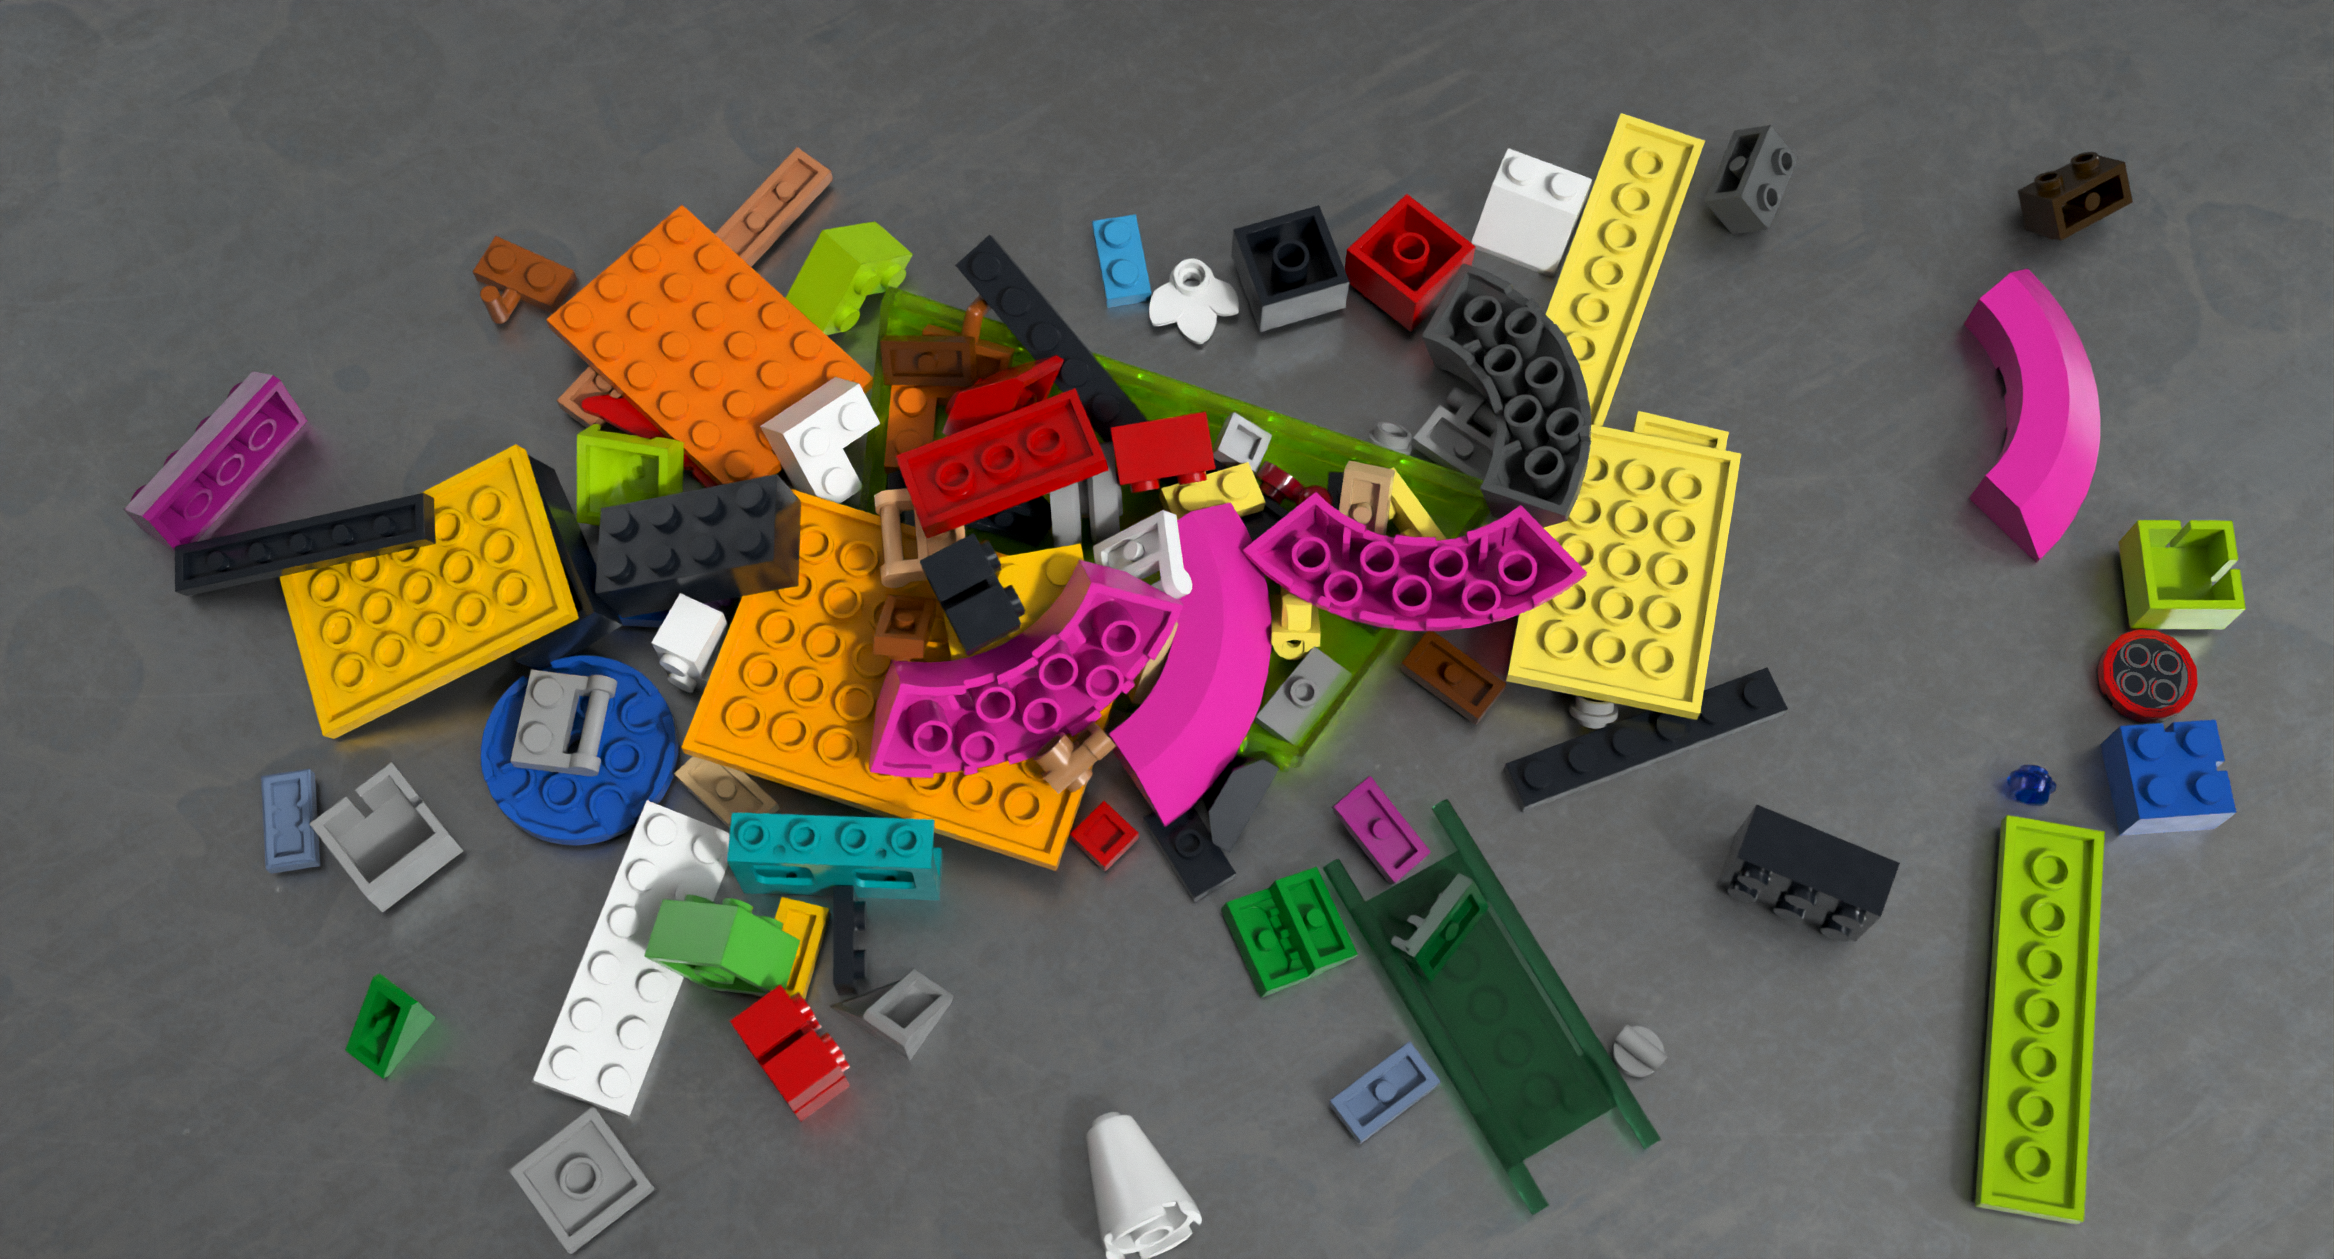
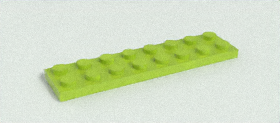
[1975,815,2105,1225]

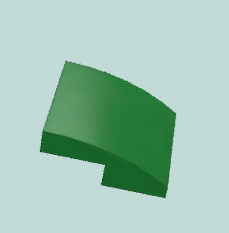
[1221,867,1358,998]

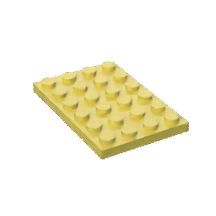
[1506,424,1741,720]

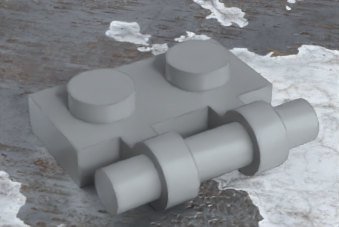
[1411,387,1497,495]

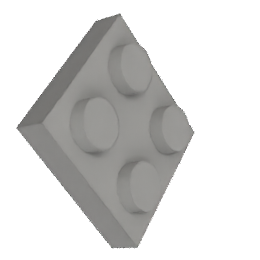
[508,1106,655,1254]

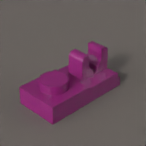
[1332,776,1431,884]

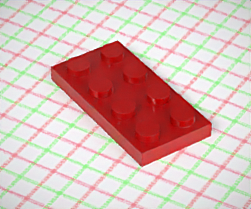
[895,388,1109,539]

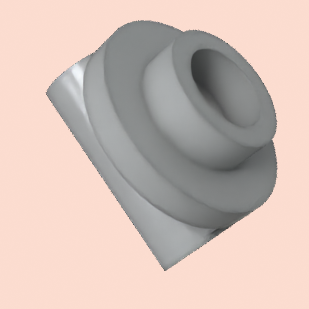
[1613,1025,1667,1077]

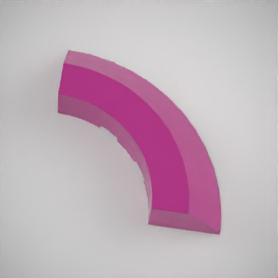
[1964,268,2100,563]
[1243,492,1587,631]
[1109,502,1272,827]
[869,560,1184,778]

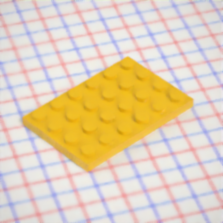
[279,444,579,739]

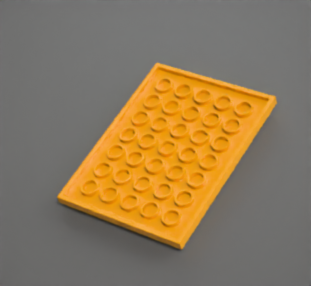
[681,489,1117,871]

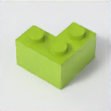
[785,221,913,335]

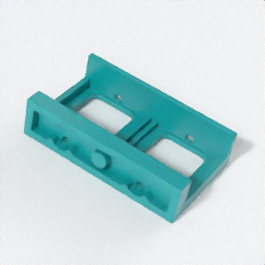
[727,812,943,900]

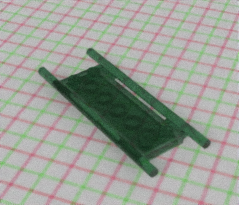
[1323,799,1662,1216]

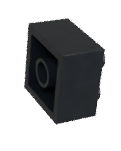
[1231,205,1349,332]

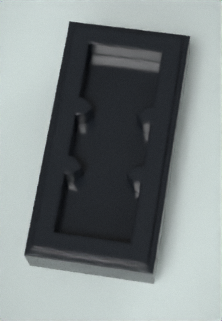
[1143,806,1236,903]

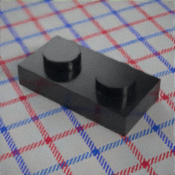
[833,886,867,996]

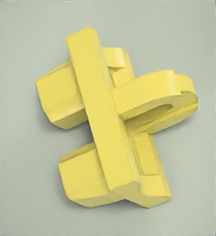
[1270,586,1321,660]

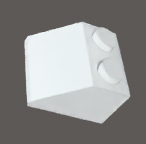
[1471,148,1592,278]

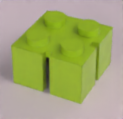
[2118,520,2246,630]

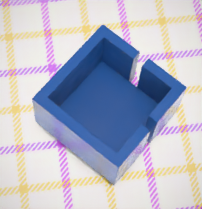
[2100,719,2237,836]

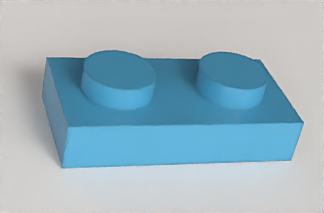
[1092,214,1152,308]

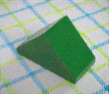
[345,973,436,1079]

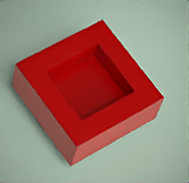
[1070,801,1139,872]

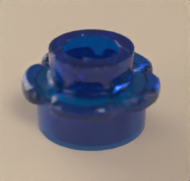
[2007,764,2057,806]

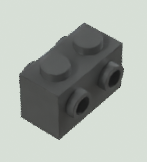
[1704,125,1798,234]

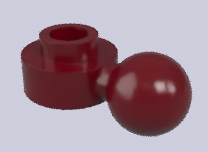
[1255,461,1333,507]

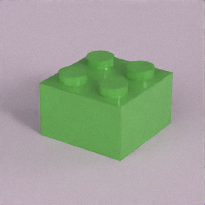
[644,895,800,996]

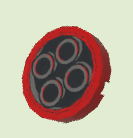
[2097,629,2198,723]

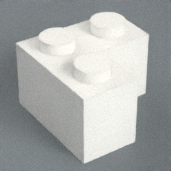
[760,377,880,504]
[651,593,729,692]

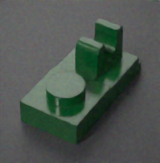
[1391,873,1489,983]

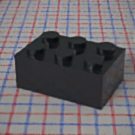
[1717,805,1900,942]

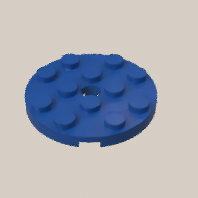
[481,655,679,845]

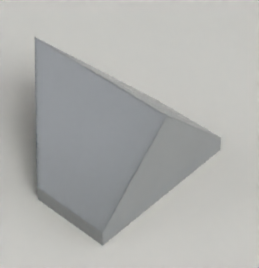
[830,969,954,1061]

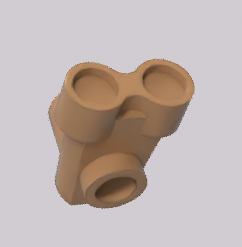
[1034,721,1116,794]

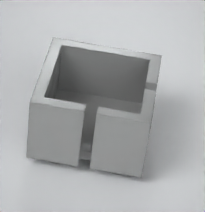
[310,762,463,913]

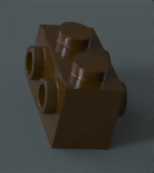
[2017,152,2133,241]

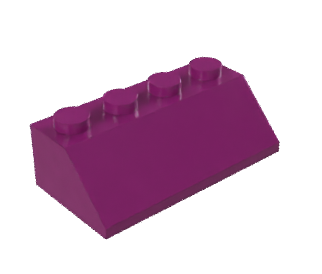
[123,371,308,553]

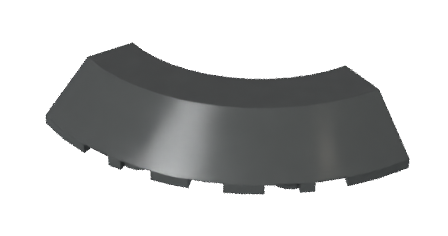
[1422,263,1591,528]

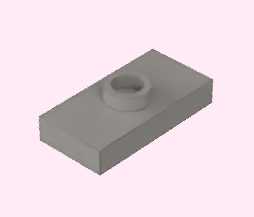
[1255,646,1352,750]

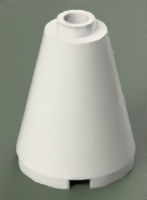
[1086,1112,1202,1259]

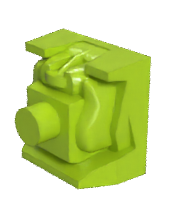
[577,424,684,526]

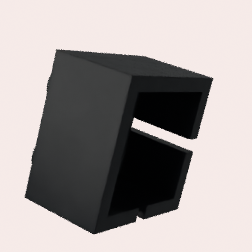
[919,533,1025,656]

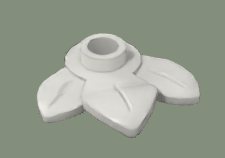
[1149,259,1239,345]

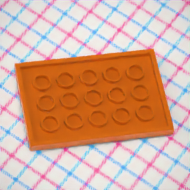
[546,205,874,485]

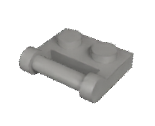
[510,670,618,776]

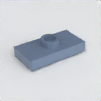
[261,769,320,874]

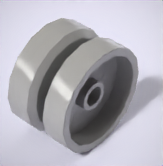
[1050,442,1123,548]

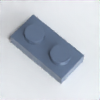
[1329,1041,1441,1145]

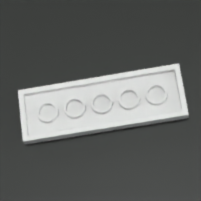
[531,800,730,1117]

